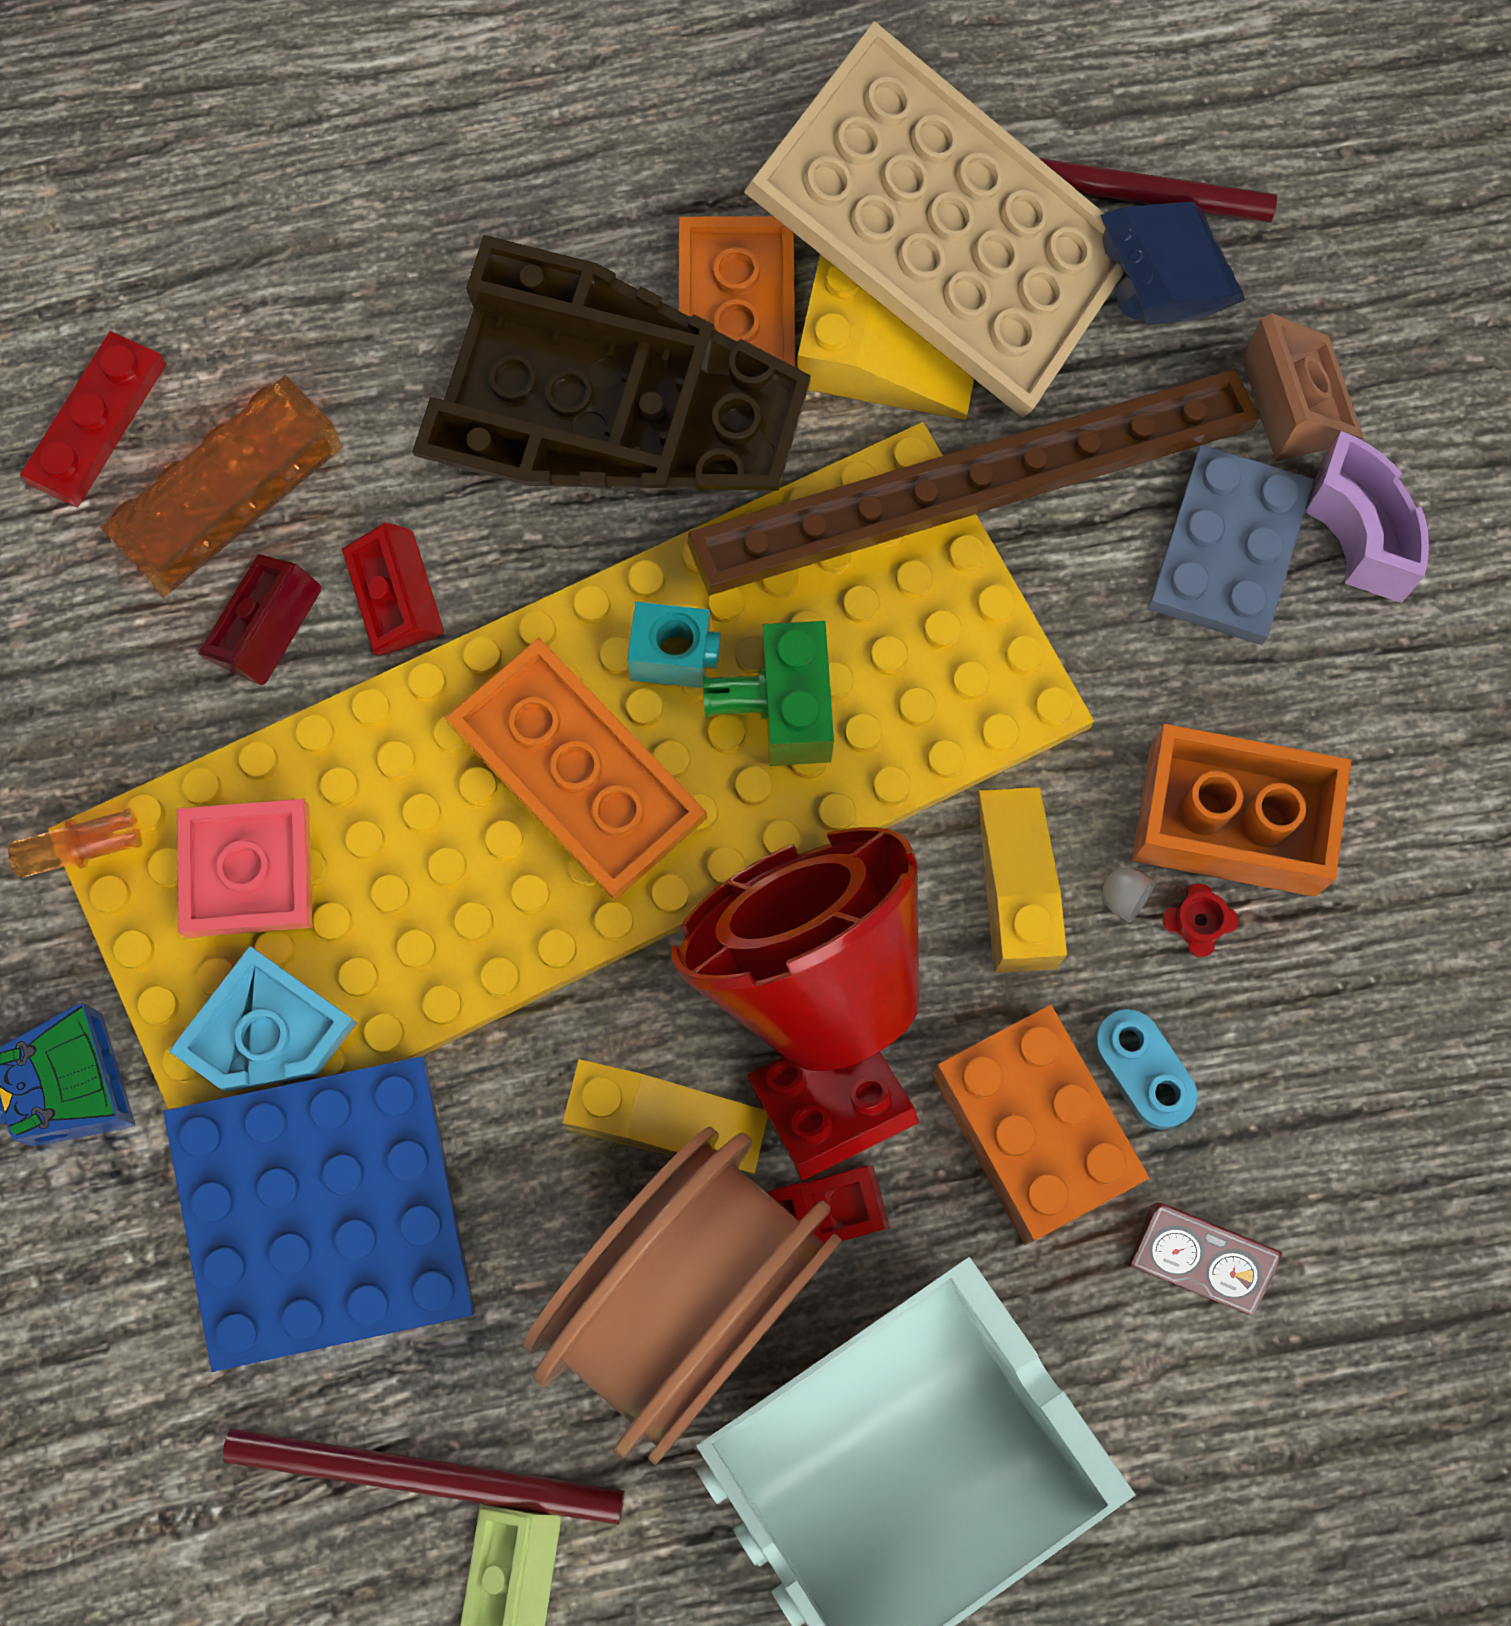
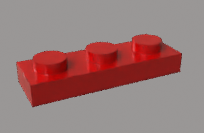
[20,331,167,508]

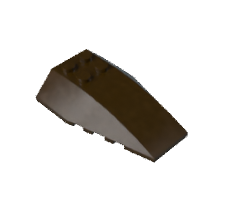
[412,235,811,491]

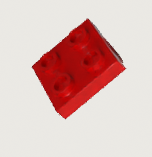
[747,1052,919,1181]

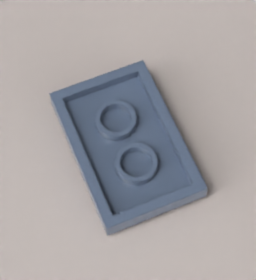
[1148,444,1314,645]

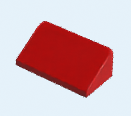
[342,522,444,656]

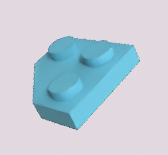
[169,946,357,1092]

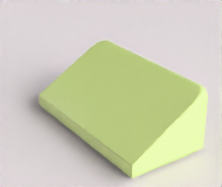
[460,1504,561,1626]

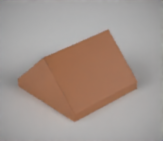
[1242,313,1364,461]

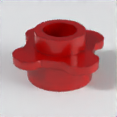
[1162,883,1238,958]

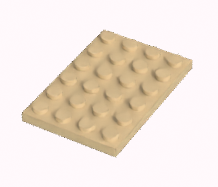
[744,21,1124,418]

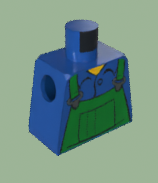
[0,1003,136,1146]

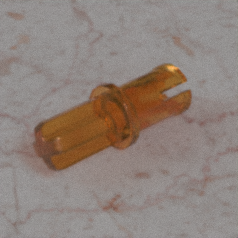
[8,808,143,878]

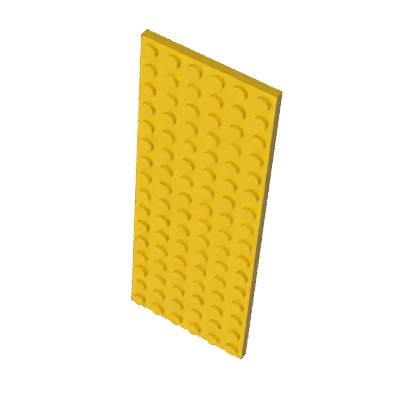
[48,422,1095,1110]

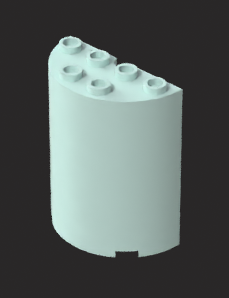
[695,1257,1135,1626]

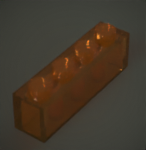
[100,375,343,599]

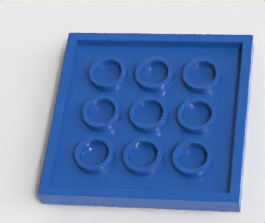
[163,1056,475,1372]

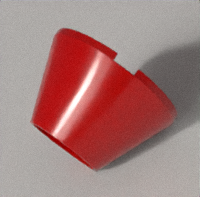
[671,827,919,1071]

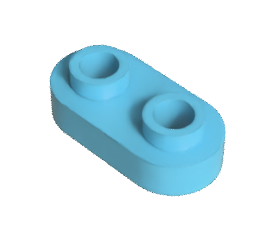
[1093,1009,1198,1130]

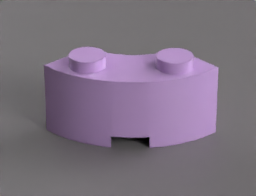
[1305,431,1429,603]

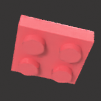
[177,799,313,938]

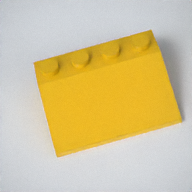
[797,254,974,420]

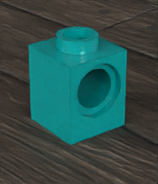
[627,602,721,688]

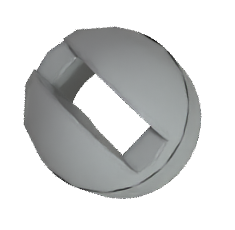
[1103,867,1156,923]

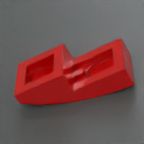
[766,1165,890,1243]

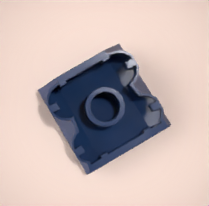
[1100,202,1245,325]

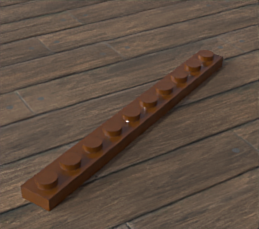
[687,369,1259,596]

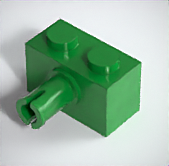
[703,621,834,766]

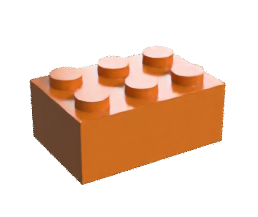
[1132,724,1352,897]
[931,1004,1150,1246]

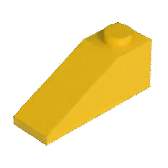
[978,787,1067,973]
[562,1059,768,1175]

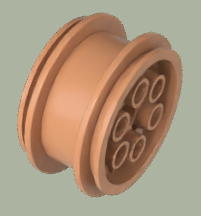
[523,1126,842,1465]

